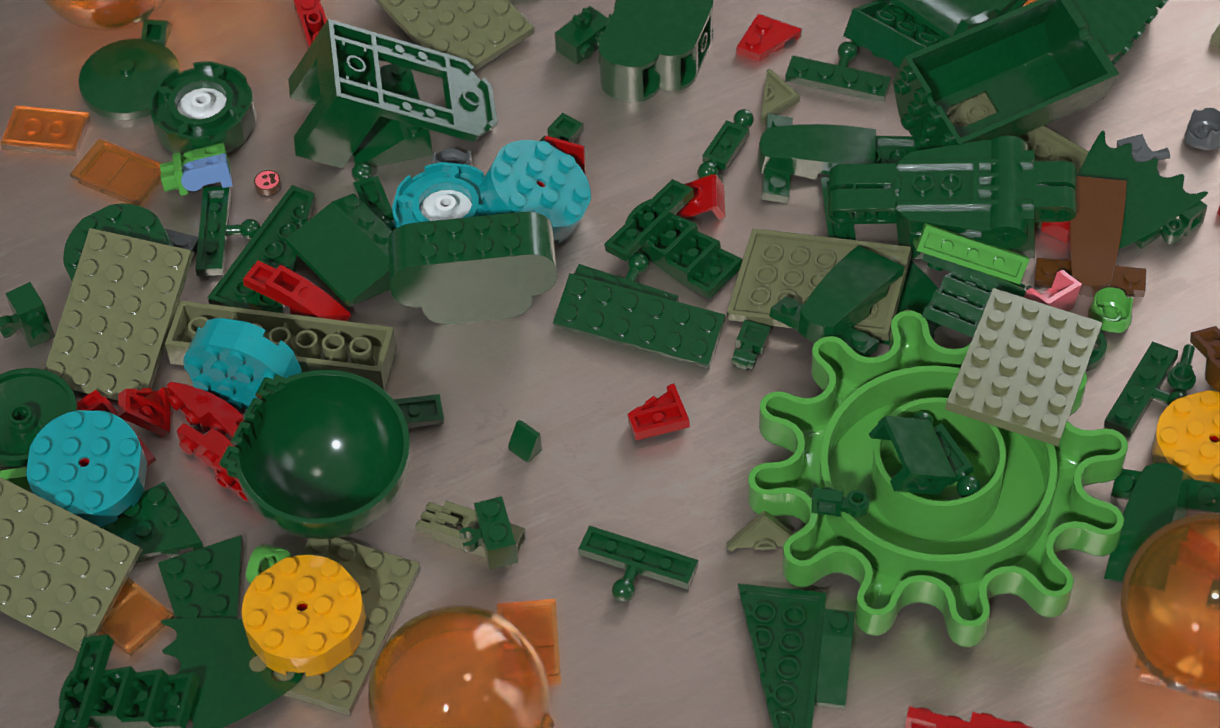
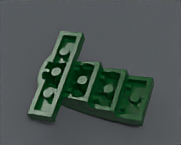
[757,113,876,204]
[604,179,743,300]
[769,245,905,357]
[922,253,1032,338]
[1104,463,1220,591]
[54,635,200,728]

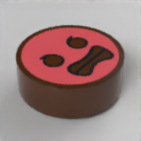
[254,170,281,196]

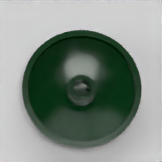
[78,38,181,120]
[0,368,79,467]

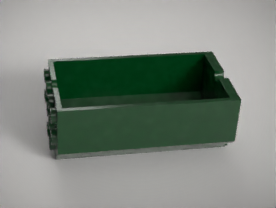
[892,0,1119,151]

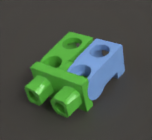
[160,143,233,196]

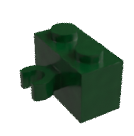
[554,6,607,65]
[0,282,55,348]
[459,496,518,570]

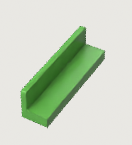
[913,223,1030,284]

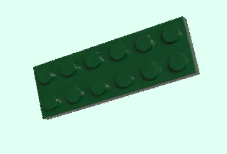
[553,273,726,369]

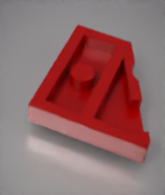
[736,14,802,62]
[627,383,690,441]
[118,387,170,437]

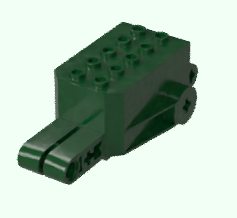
[827,135,1077,259]

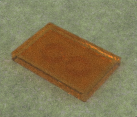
[0,106,90,157]

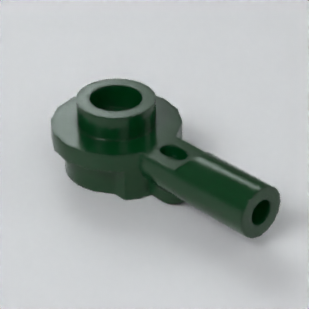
[1167,344,1196,391]

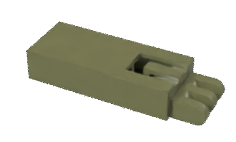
[415,501,526,567]

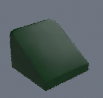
[141,19,172,46]
[508,420,542,463]

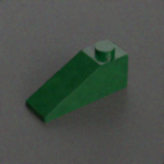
[815,609,855,709]

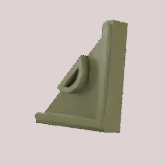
[761,68,800,124]
[727,510,795,551]

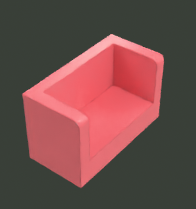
[1024,270,1082,311]

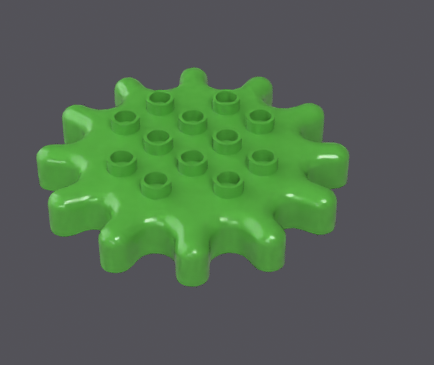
[748,311,1128,648]

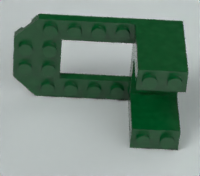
[288,19,498,168]

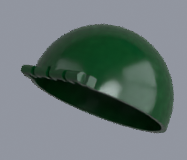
[219,370,410,539]

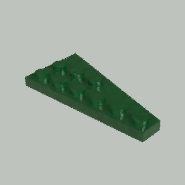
[207,185,316,313]
[100,482,204,563]
[158,535,243,619]
[738,583,827,728]

